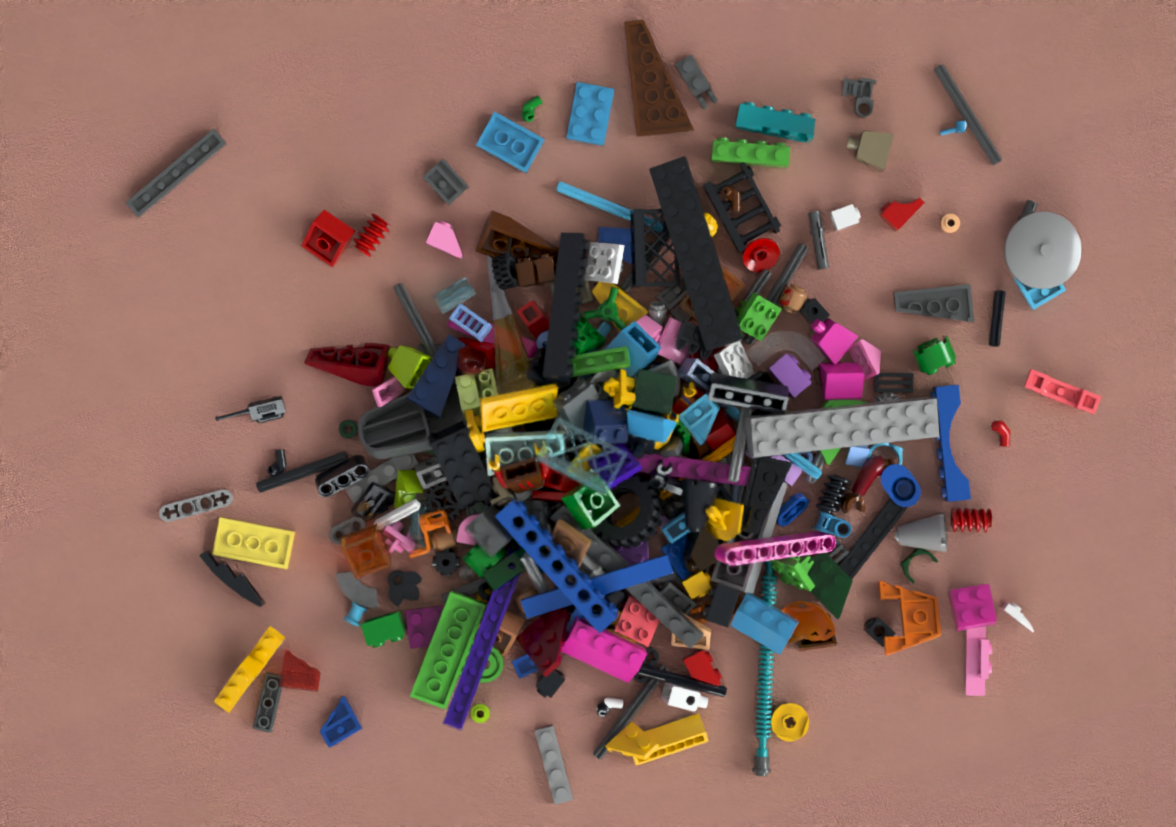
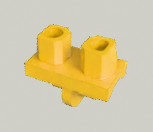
[603,369,635,409]

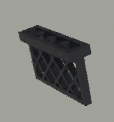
[630,209,680,287]

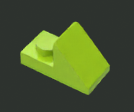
[394,470,423,508]

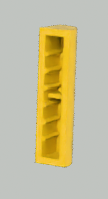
[633,713,708,766]

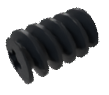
[815,474,851,516]

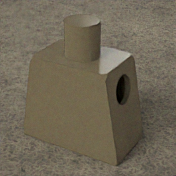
[846,131,894,171]

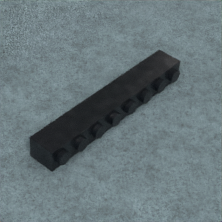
[543,233,589,383]

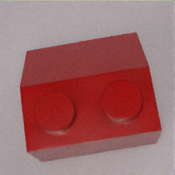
[301,209,356,268]

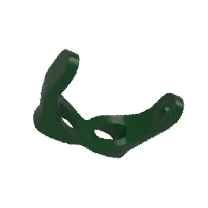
[899,548,938,584]

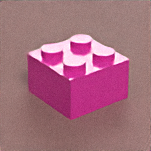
[948,584,997,631]

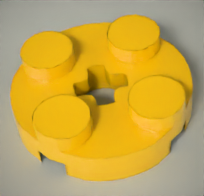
[771,702,809,742]

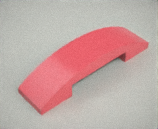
[1024,369,1101,414]

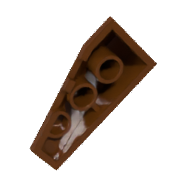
[475,210,559,260]

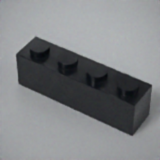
[708,372,789,414]

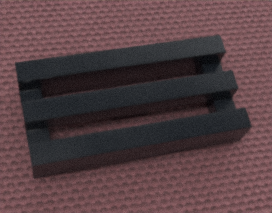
[874,373,914,392]

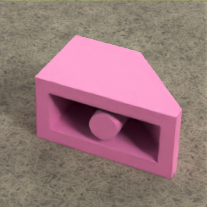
[426,221,463,260]

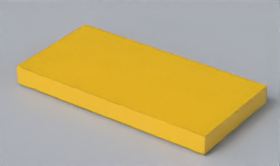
[480,384,558,432]

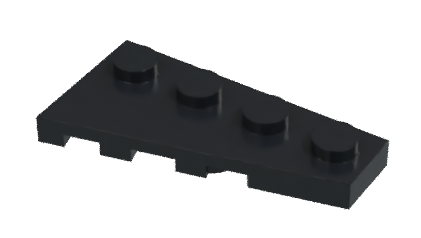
[740,456,793,535]

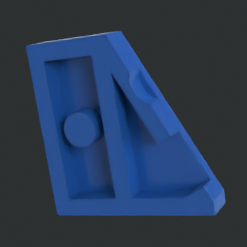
[598,227,632,265]
[320,696,363,748]

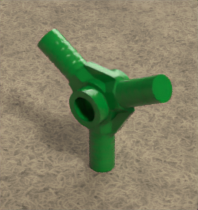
[584,287,627,331]

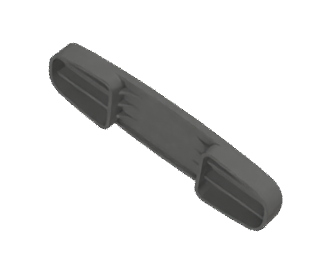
[358,357,581,459]

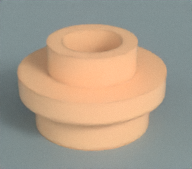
[941,214,960,233]

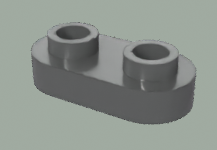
[329,516,366,545]

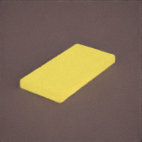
[212,517,295,569]

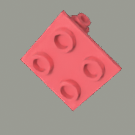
[614,596,660,647]

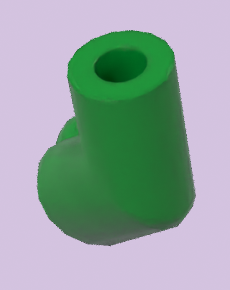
[522,95,543,122]

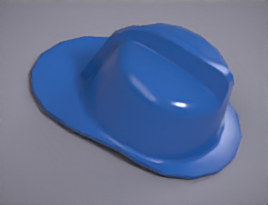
[881,464,921,507]

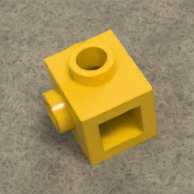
[681,571,712,599]

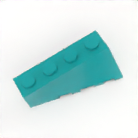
[734,102,816,143]

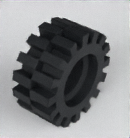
[491,253,519,290]

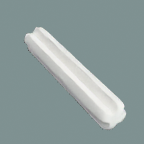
[373,499,421,530]

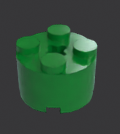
[912,335,957,375]
[462,544,508,578]

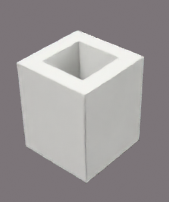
[829,204,861,231]

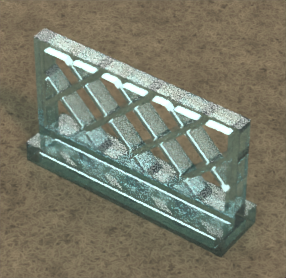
[536,417,628,496]

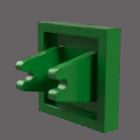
[574,316,606,355]

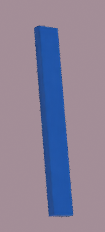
[521,554,673,619]

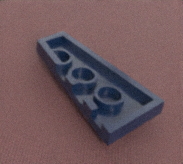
[407,334,465,419]

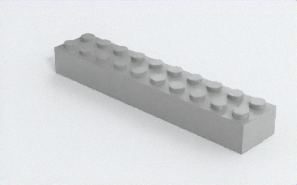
[745,396,939,457]

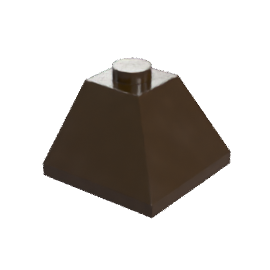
[683,524,719,575]

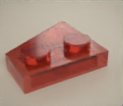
[279,649,321,692]

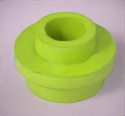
[471,704,490,723]

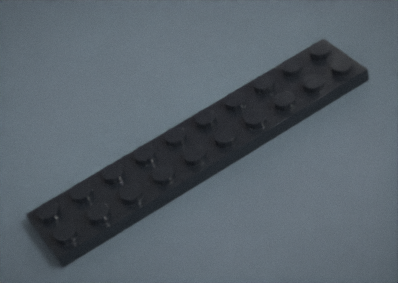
[649,156,744,352]

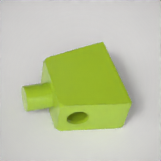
[388,345,433,389]

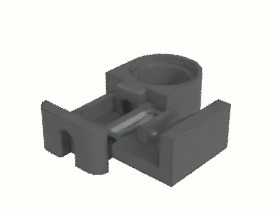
[841,78,877,118]

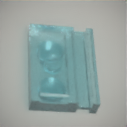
[433,277,476,314]

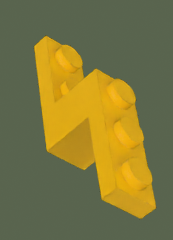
[214,626,286,713]

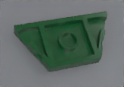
[808,553,853,620]

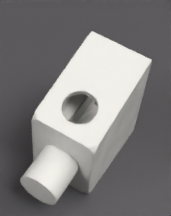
[660,682,708,711]

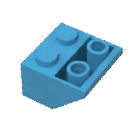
[605,321,662,378]

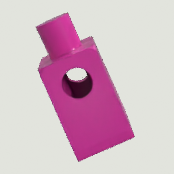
[811,318,858,365]

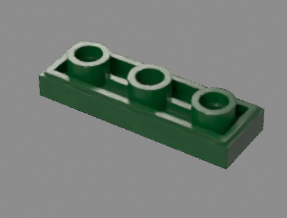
[483,547,526,591]

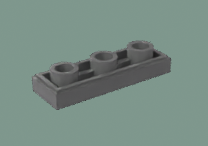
[253,672,285,733]

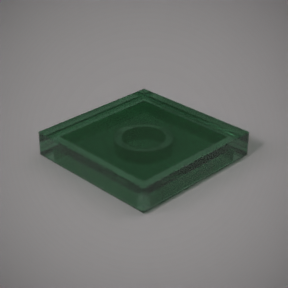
[632,369,677,415]

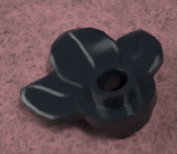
[388,570,422,606]

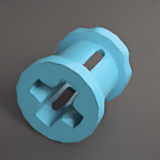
[344,602,368,627]

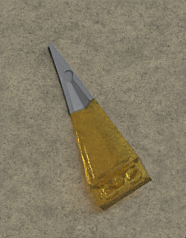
[487,255,537,395]

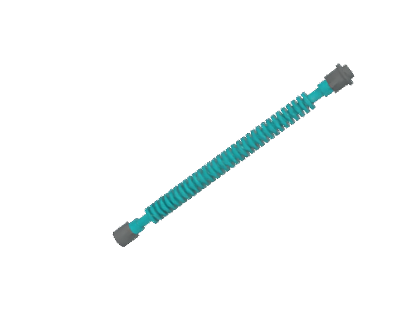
[752,560,777,776]

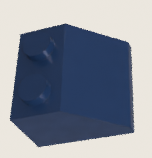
[582,399,629,444]

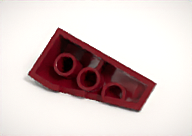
[304,343,389,387]

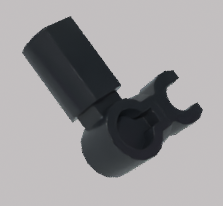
[649,459,683,495]

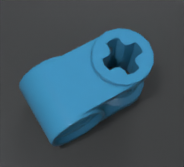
[813,510,852,538]

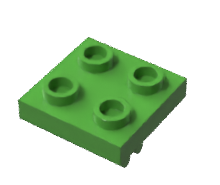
[736,292,782,341]
[769,555,815,591]

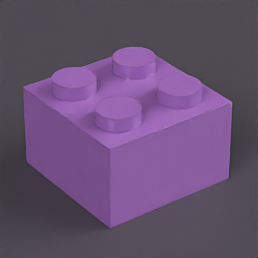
[766,353,812,398]

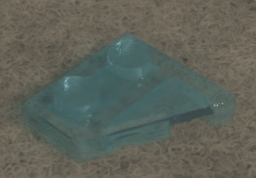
[409,500,432,548]

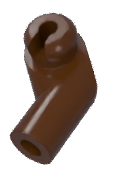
[721,186,741,212]

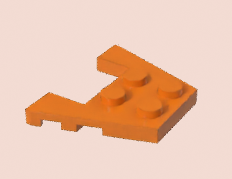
[878,581,941,656]

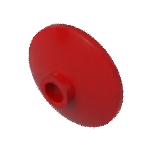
[742,238,780,272]

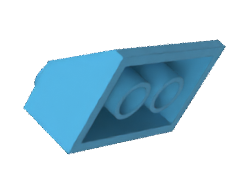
[730,593,799,655]

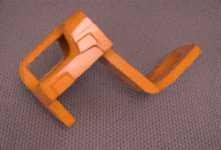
[409,509,452,558]

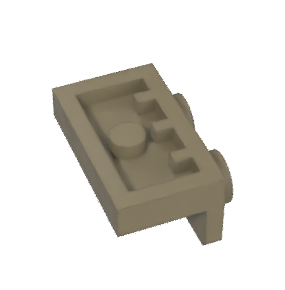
[490,477,517,509]

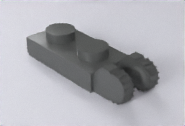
[675,54,718,109]

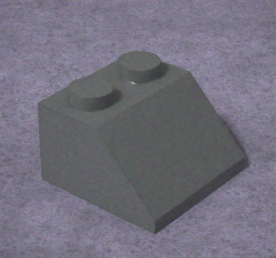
[465,505,514,559]

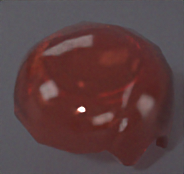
[457,346,486,375]

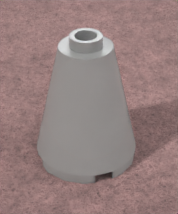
[895,513,947,552]

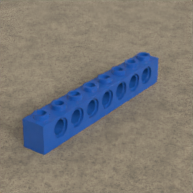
[495,499,619,633]

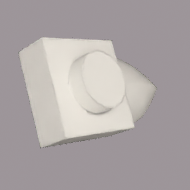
[1001,602,1034,632]

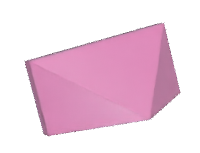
[848,339,881,381]
[372,376,406,407]

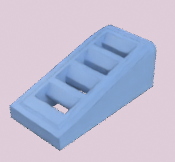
[449,303,493,342]

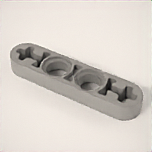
[159,489,233,522]

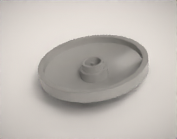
[1004,212,1081,289]

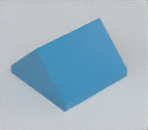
[627,410,677,443]

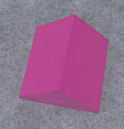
[819,362,864,400]

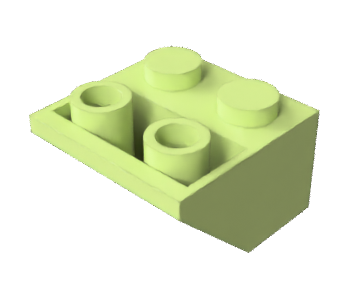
[455,369,498,421]

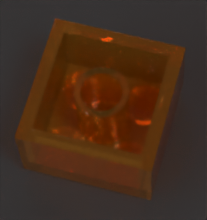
[341,524,391,579]

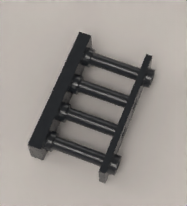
[703,163,781,254]

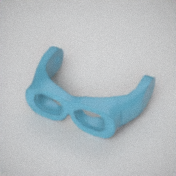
[867,443,903,465]

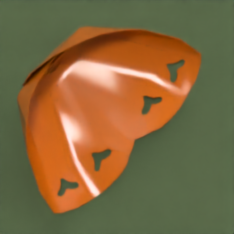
[781,601,836,644]

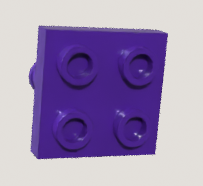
[588,443,642,489]

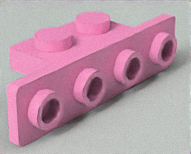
[965,626,992,696]

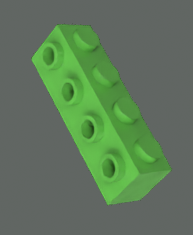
[711,138,790,169]

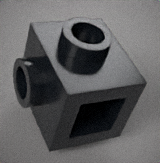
[433,548,460,576]

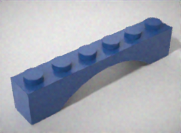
[931,385,971,502]

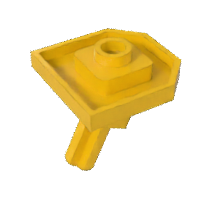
[706,498,744,541]

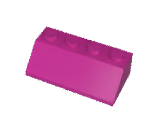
[561,615,647,683]

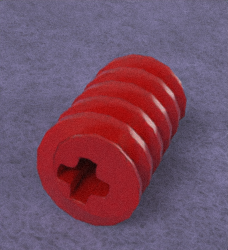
[353,213,391,257]
[951,508,992,533]

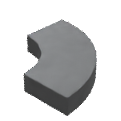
[658,434,683,458]
[336,571,378,608]

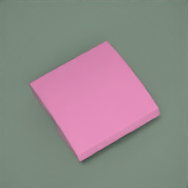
[658,318,690,366]

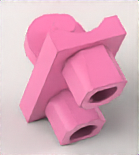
[382,521,419,554]

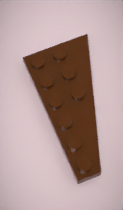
[624,20,694,137]

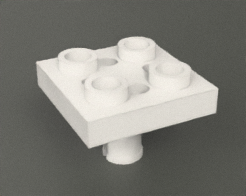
[585,242,624,284]
[714,341,755,379]

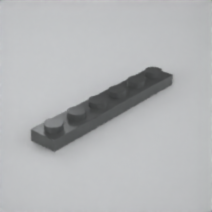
[126,129,227,218]

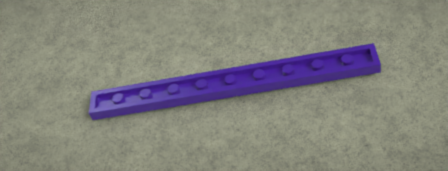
[443,546,521,731]

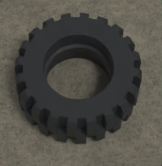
[594,474,664,548]

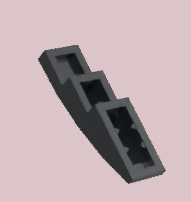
[200,550,265,607]

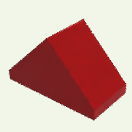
[705,408,736,450]

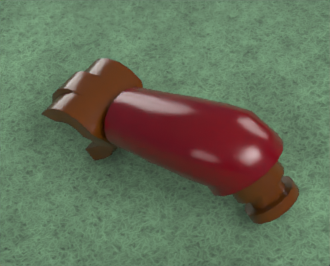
[840,455,894,514]

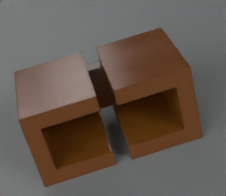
[515,254,557,287]

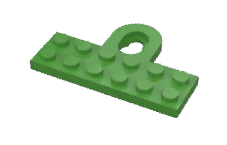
[410,590,503,709]

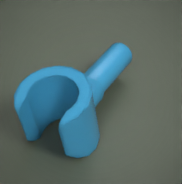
[940,121,966,136]

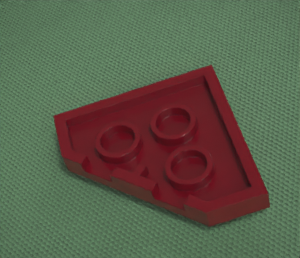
[516,607,571,677]

